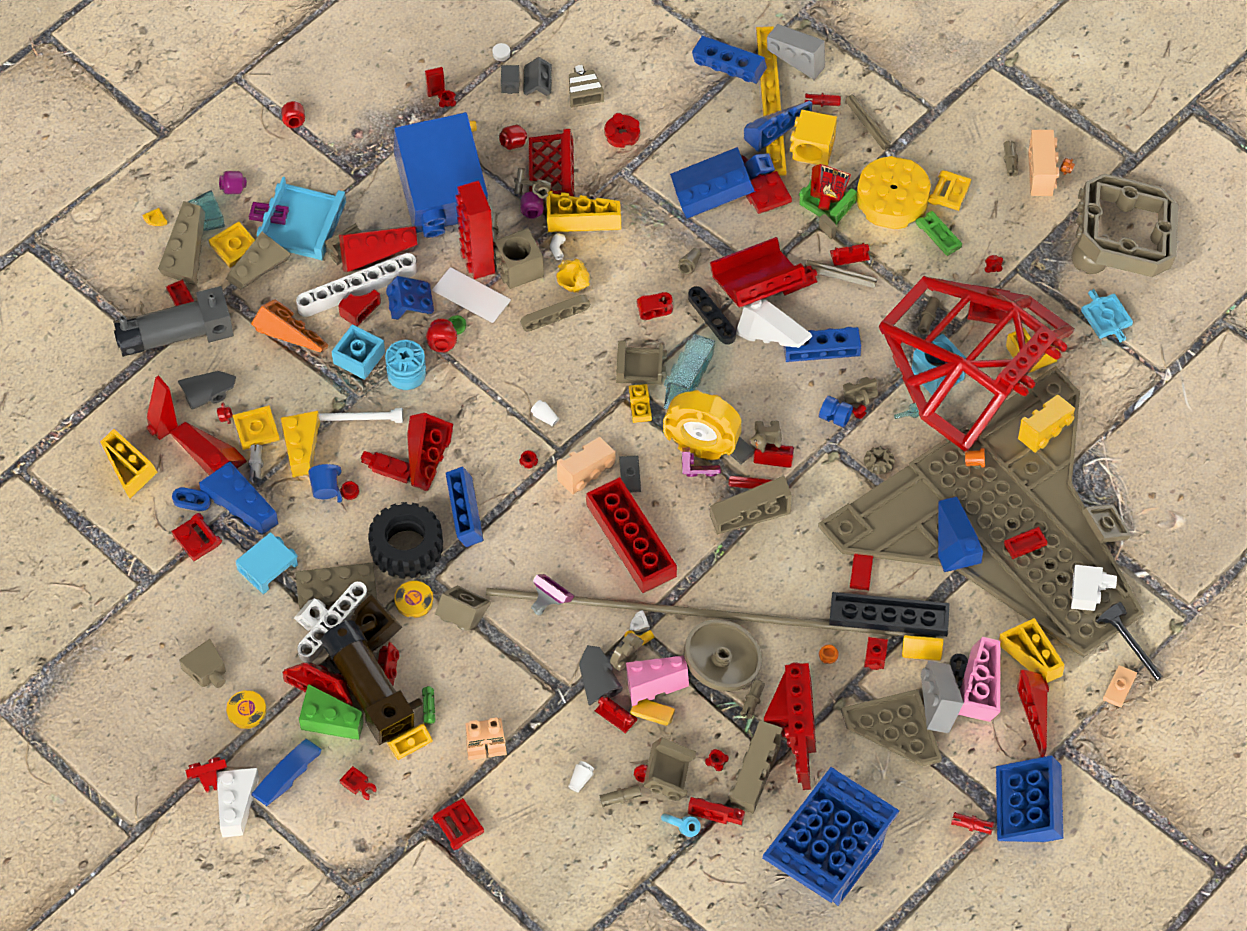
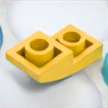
[628,384,652,423]

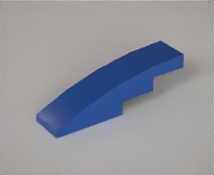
[251,739,321,806]

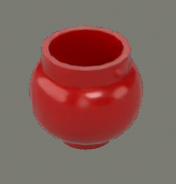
[426,319,457,353]

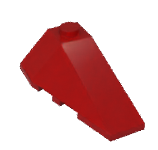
[407,412,453,491]
[170,422,247,475]
[1017,669,1049,757]

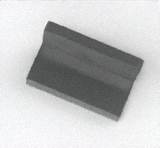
[524,57,552,96]

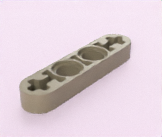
[520,295,591,331]

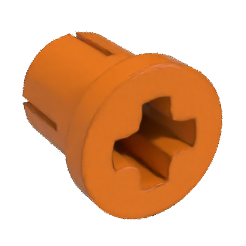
[965,448,985,468]

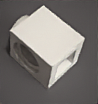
[294,598,328,631]

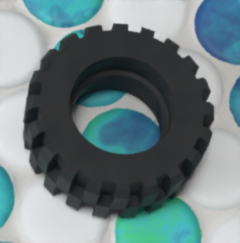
[368,502,443,579]

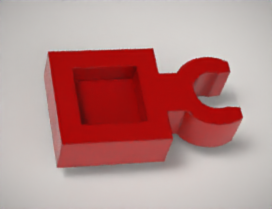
[340,766,377,800]

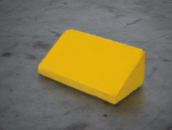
[902,635,944,661]
[630,699,675,726]
[387,723,433,760]

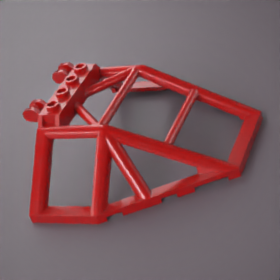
[879,276,1075,452]

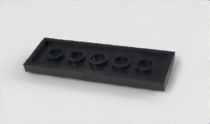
[829,592,950,637]

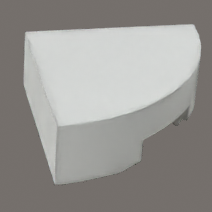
[630,610,650,634]

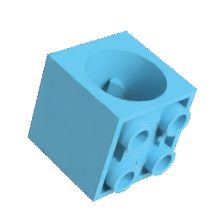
[912,334,966,395]

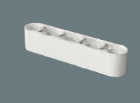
[298,582,368,662]

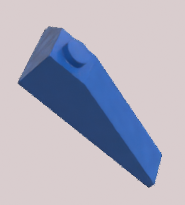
[938,497,983,572]

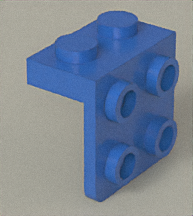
[386,276,434,320]

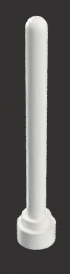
[319,408,403,423]

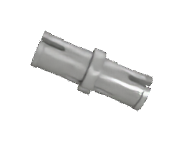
[248,444,263,483]

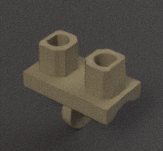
[843,377,878,405]

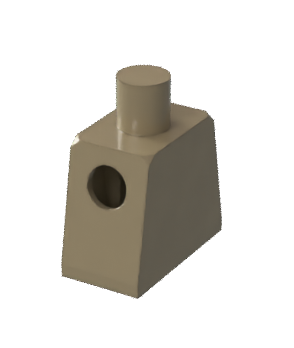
[179,639,226,688]

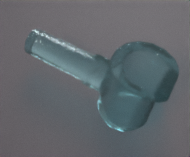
[894,403,919,419]

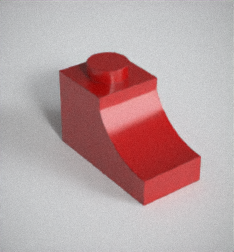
[338,289,381,327]

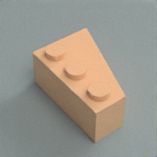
[557,437,615,494]

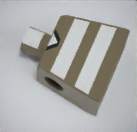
[569,65,604,108]

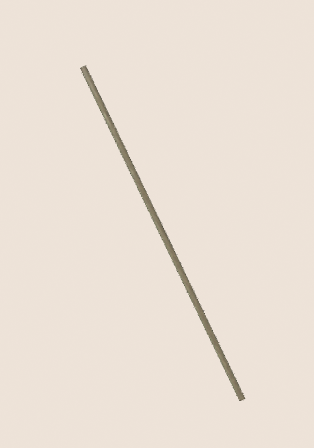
[486,588,936,638]

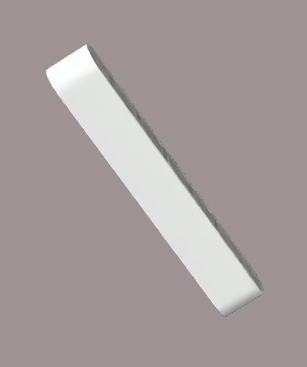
[296,253,417,317]

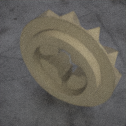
[864,446,895,474]

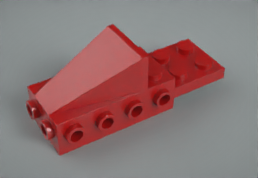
[764,662,817,790]

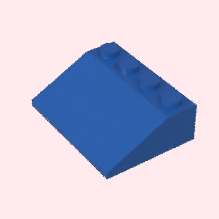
[670,147,755,219]
[996,755,1064,842]

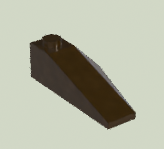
[325,594,403,674]

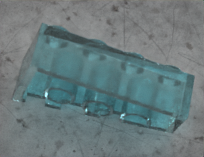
[664,334,715,409]

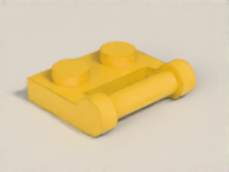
[928,170,971,211]

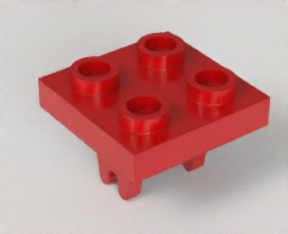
[185,757,227,793]

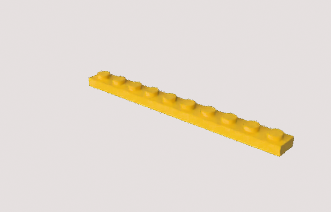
[756,26,786,176]

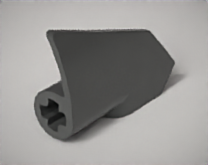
[178,371,236,410]
[579,645,623,706]

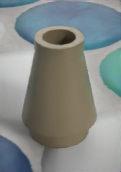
[678,248,701,274]

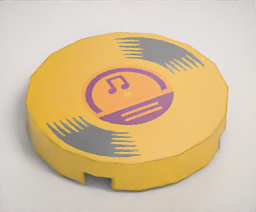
[394,581,433,618]
[226,690,267,729]

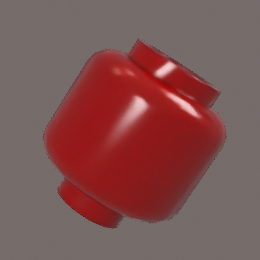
[281,101,305,128]
[499,124,527,150]

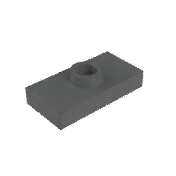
[619,456,641,492]

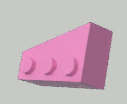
[626,656,689,706]

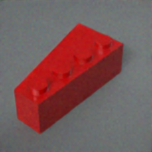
[339,226,418,272]

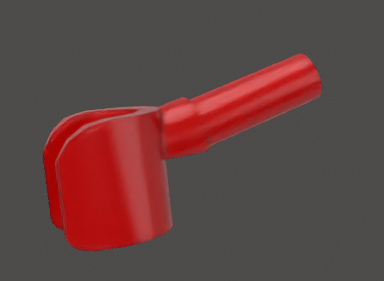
[852,404,867,419]

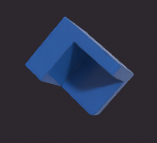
[745,153,775,180]

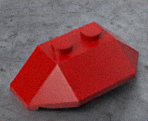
[282,662,353,707]

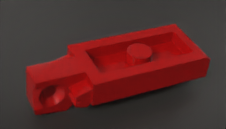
[361,451,410,484]
[688,797,745,825]

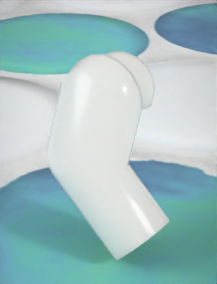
[549,233,566,260]

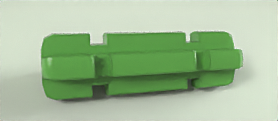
[422,686,435,725]

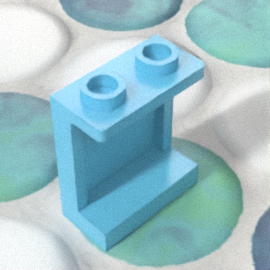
[236,532,298,594]

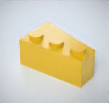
[1018,395,1075,453]
[281,411,320,478]
[999,618,1065,683]

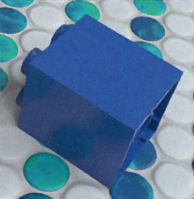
[394,112,488,238]

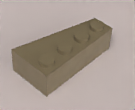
[710,476,792,535]
[728,720,782,814]

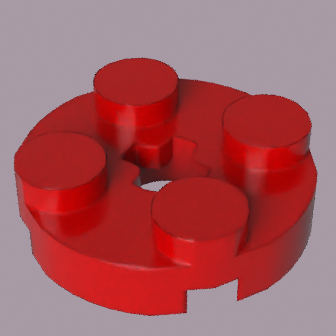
[604,113,640,148]

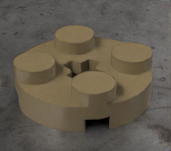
[610,633,644,672]

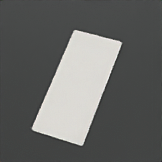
[432,267,511,323]

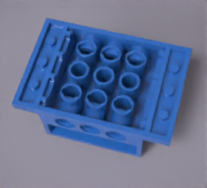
[762,767,899,906]

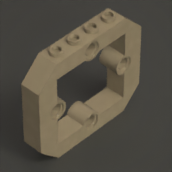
[1076,173,1178,277]

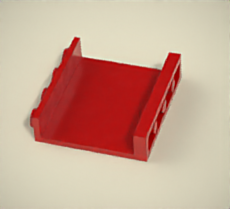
[710,237,807,308]

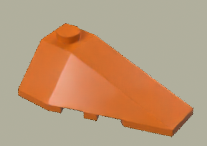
[251,299,329,352]

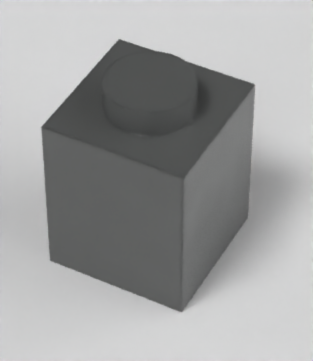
[501,65,520,94]

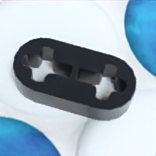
[950,654,968,690]

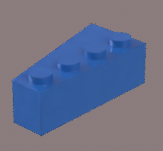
[199,462,278,534]

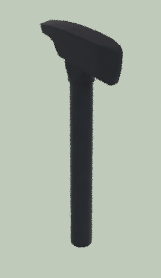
[1096,602,1163,681]

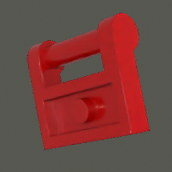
[171,513,222,562]
[432,798,484,850]

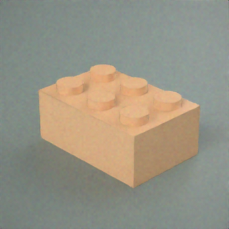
[1028,130,1059,196]

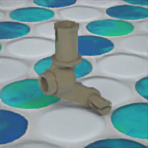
[514,167,551,198]

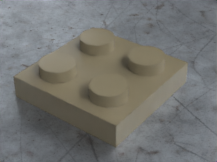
[1082,505,1132,543]

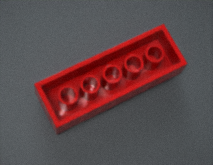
[455,181,495,280]
[586,477,677,593]

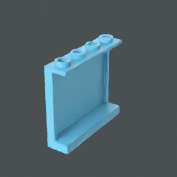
[257,177,346,261]

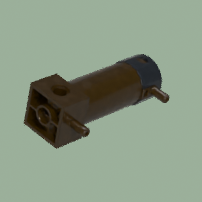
[321,620,423,745]

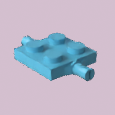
[1081,289,1133,342]

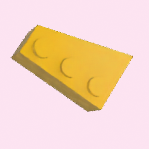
[100,429,158,498]

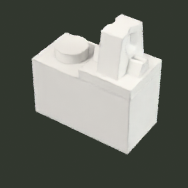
[1071,565,1117,611]

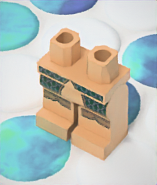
[465,717,507,760]

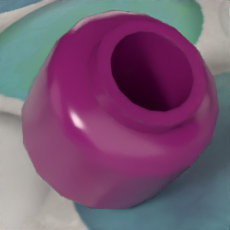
[219,171,247,194]
[520,191,544,219]

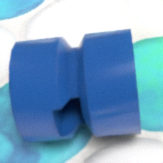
[819,395,853,428]

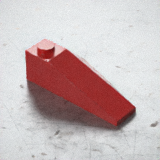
[147,375,178,440]

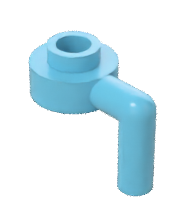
[661,813,701,837]

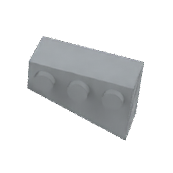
[767,24,825,80]
[921,661,964,733]

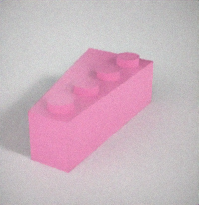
[958,637,1000,722]

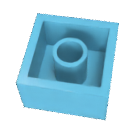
[332,324,385,380]

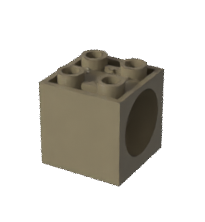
[493,228,544,289]

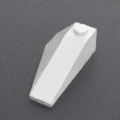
[736,299,812,348]

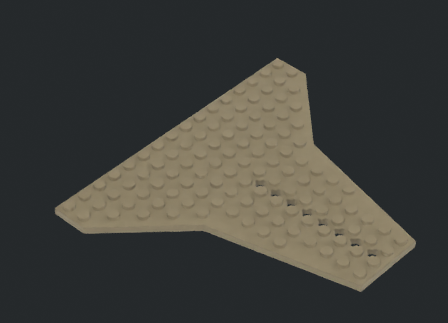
[818,366,1144,658]

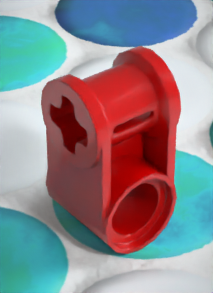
[636,292,673,320]

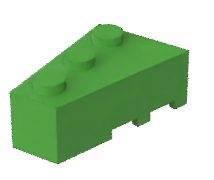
[299,684,364,740]

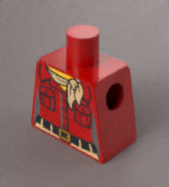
[811,164,851,210]

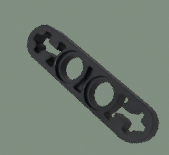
[688,286,736,344]

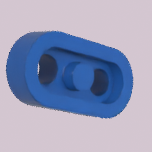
[172,487,211,511]

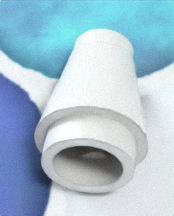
[531,400,559,427]
[568,761,594,793]

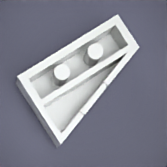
[217,768,259,837]

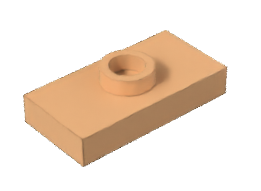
[1103,665,1137,708]

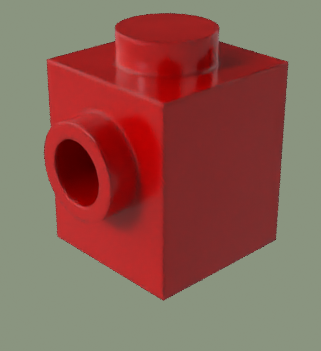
[864,637,888,670]

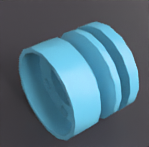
[385,340,427,390]

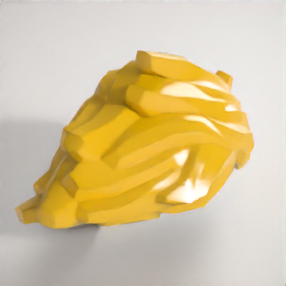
[556,259,590,293]

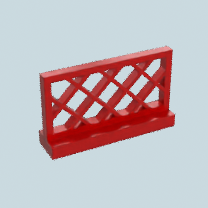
[529,129,575,197]

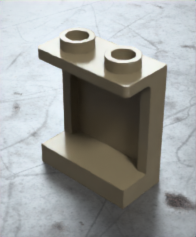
[616,341,667,385]
[643,737,696,801]

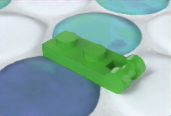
[916,211,962,256]

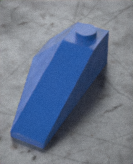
[744,101,812,152]

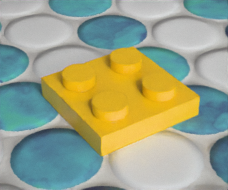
[208,221,255,268]
[233,405,280,450]

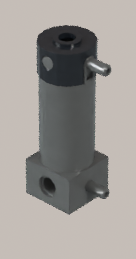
[113,286,234,357]

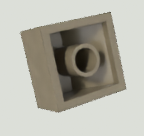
[435,585,491,631]

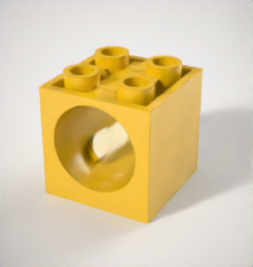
[790,110,837,166]

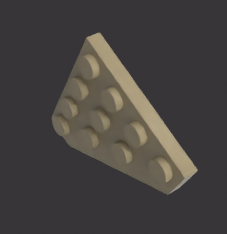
[841,689,942,767]

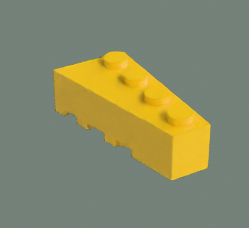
[546,191,621,232]

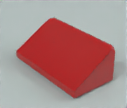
[754,443,794,468]

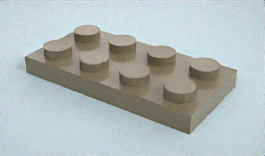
[296,563,377,609]

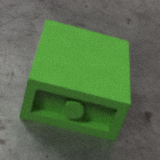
[799,180,857,225]

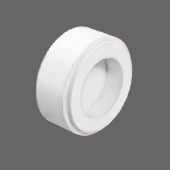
[492,43,510,61]

